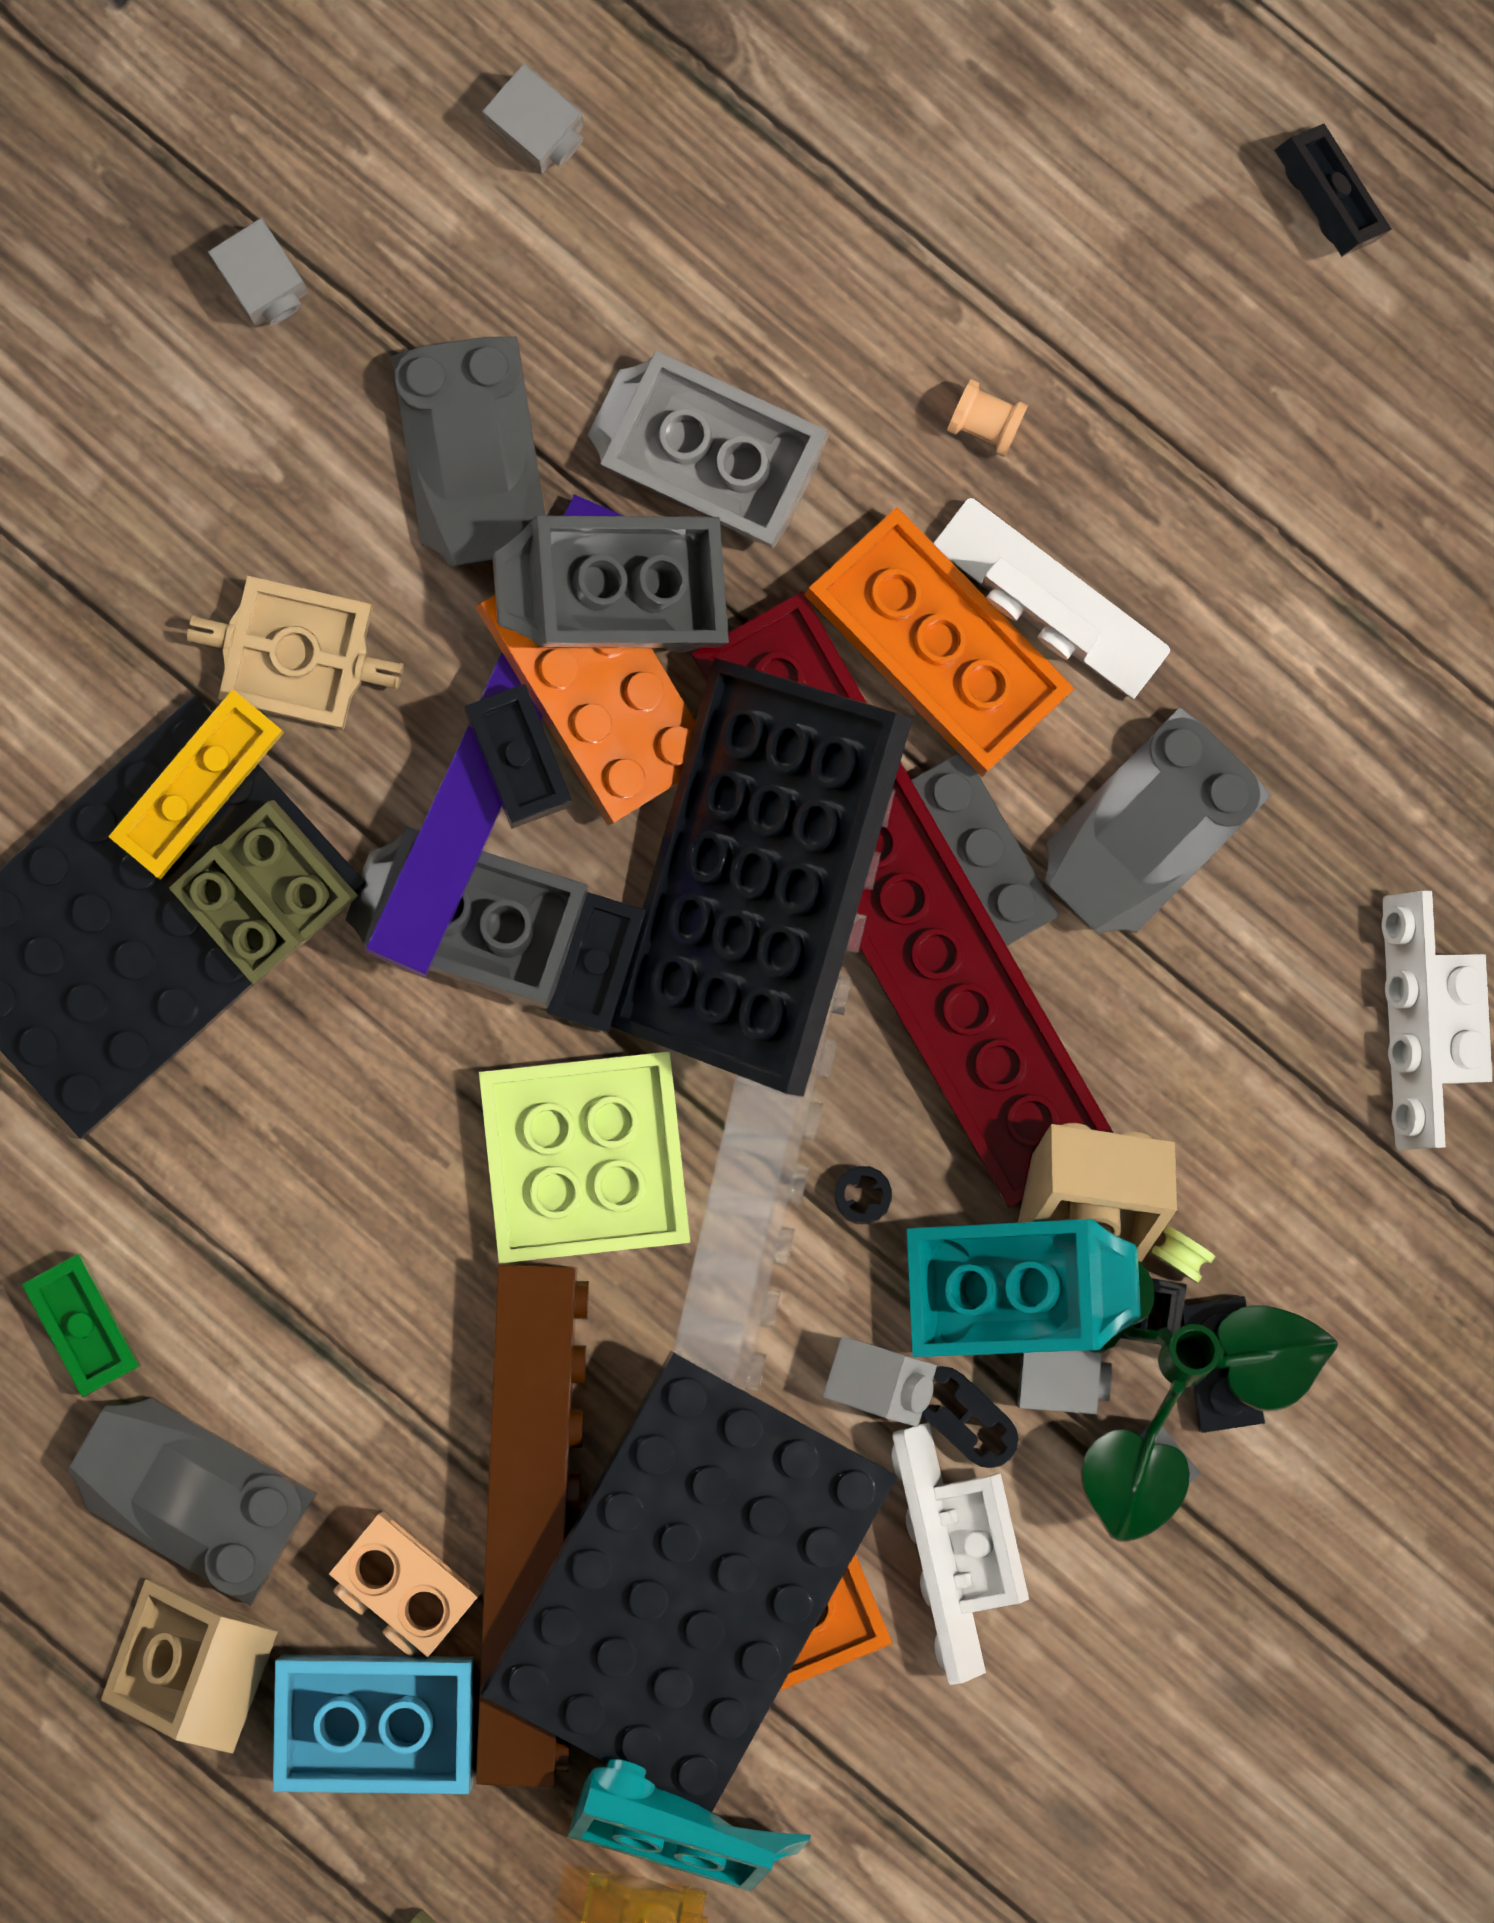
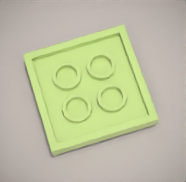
[479,1051,691,1264]

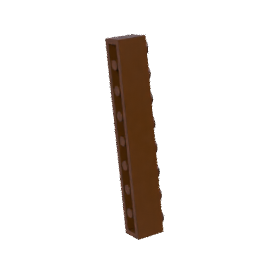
[476,1265,589,1788]

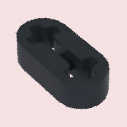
[922,1366,1019,1468]

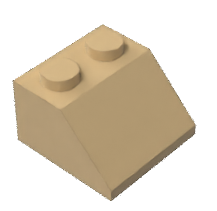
[1018,1123,1177,1262]
[101,1579,278,1754]

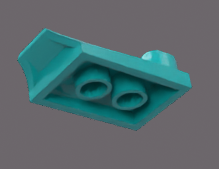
[907,1219,1141,1357]
[567,1759,811,1892]

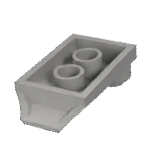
[587,350,829,549]

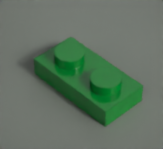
[22,1254,141,1397]

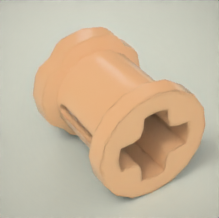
[947,379,1028,457]

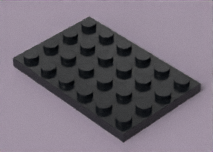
[611,657,913,1097]
[0,694,365,1140]
[481,1351,898,1813]

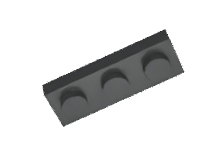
[911,754,1059,946]

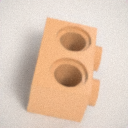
[329,1511,481,1657]

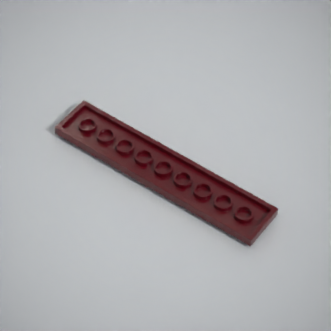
[692,591,1114,1208]

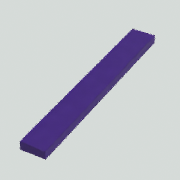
[366,494,623,978]

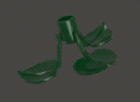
[1081,1261,1338,1542]

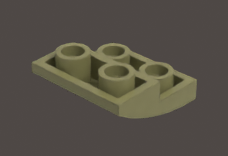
[169,800,358,984]

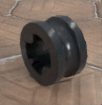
[835,1166,892,1225]

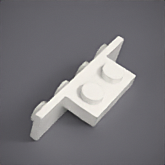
[933,498,1170,700]
[1382,891,1492,1150]
[892,1422,1029,1685]

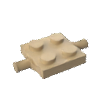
[187,576,404,730]

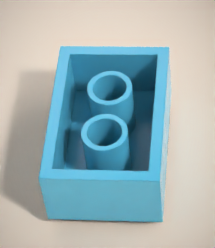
[273,1654,475,1794]

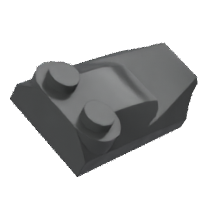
[392,336,546,567]
[493,516,729,653]
[1044,707,1271,935]
[345,826,588,1009]
[67,1397,317,1606]

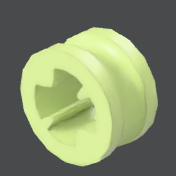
[1150,1225,1216,1283]

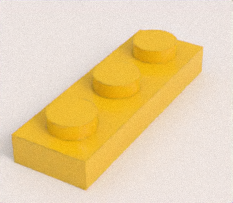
[108,689,284,880]

